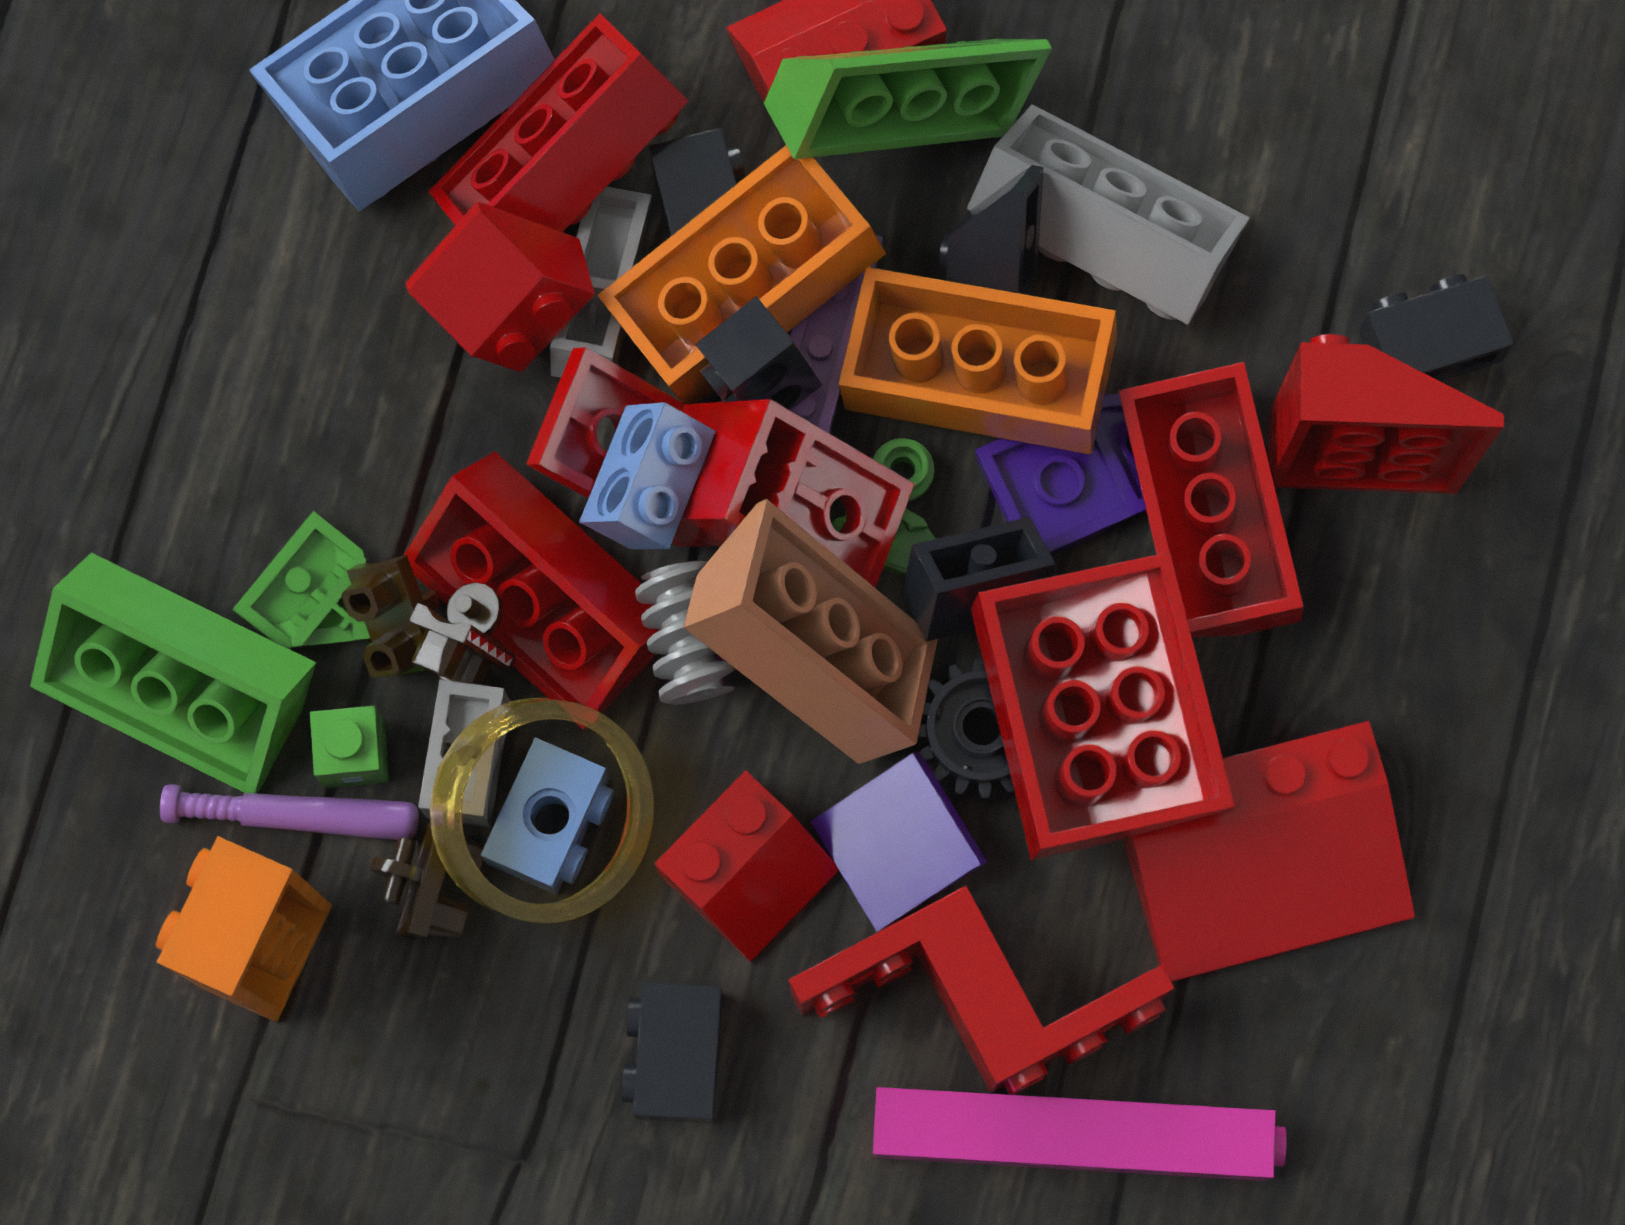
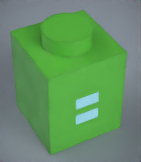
[310,706,389,788]

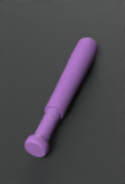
[160,784,419,840]

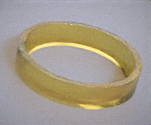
[430,698,654,923]

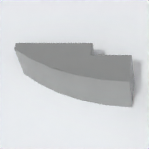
[550,187,652,378]

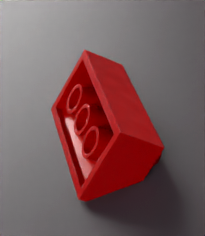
[429,13,689,232]
[1119,362,1304,637]
[404,451,660,730]

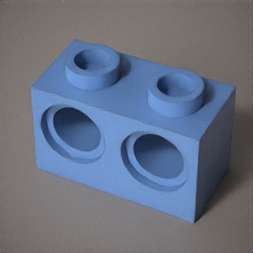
[579,402,716,549]

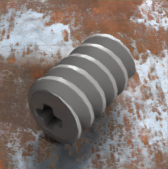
[635,561,736,705]

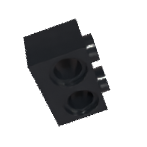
[695,296,822,411]

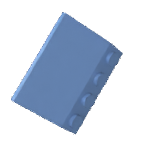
[249,0,555,212]

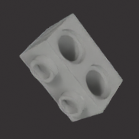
[418,680,511,828]

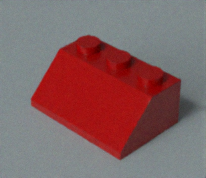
[726,0,947,126]

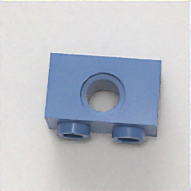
[480,737,615,895]

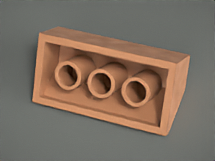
[683,499,938,764]

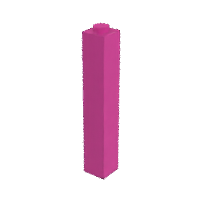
[872,1087,1286,1181]

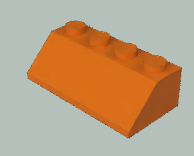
[597,145,886,404]

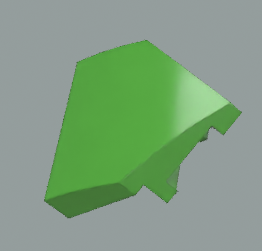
[232,511,371,649]

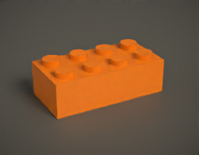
[838,267,1117,455]
[156,836,333,1023]

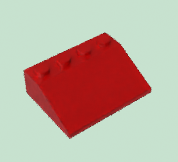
[1268,334,1504,494]
[971,552,1235,860]
[1123,721,1415,982]

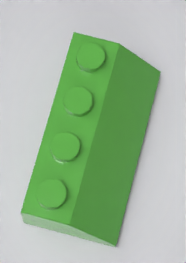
[764,39,1052,159]
[30,553,316,793]

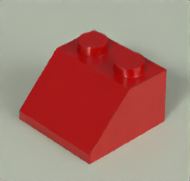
[405,201,595,373]
[654,770,840,963]

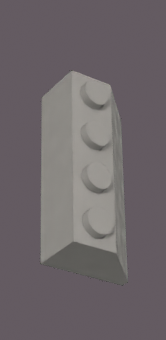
[967,104,1250,325]

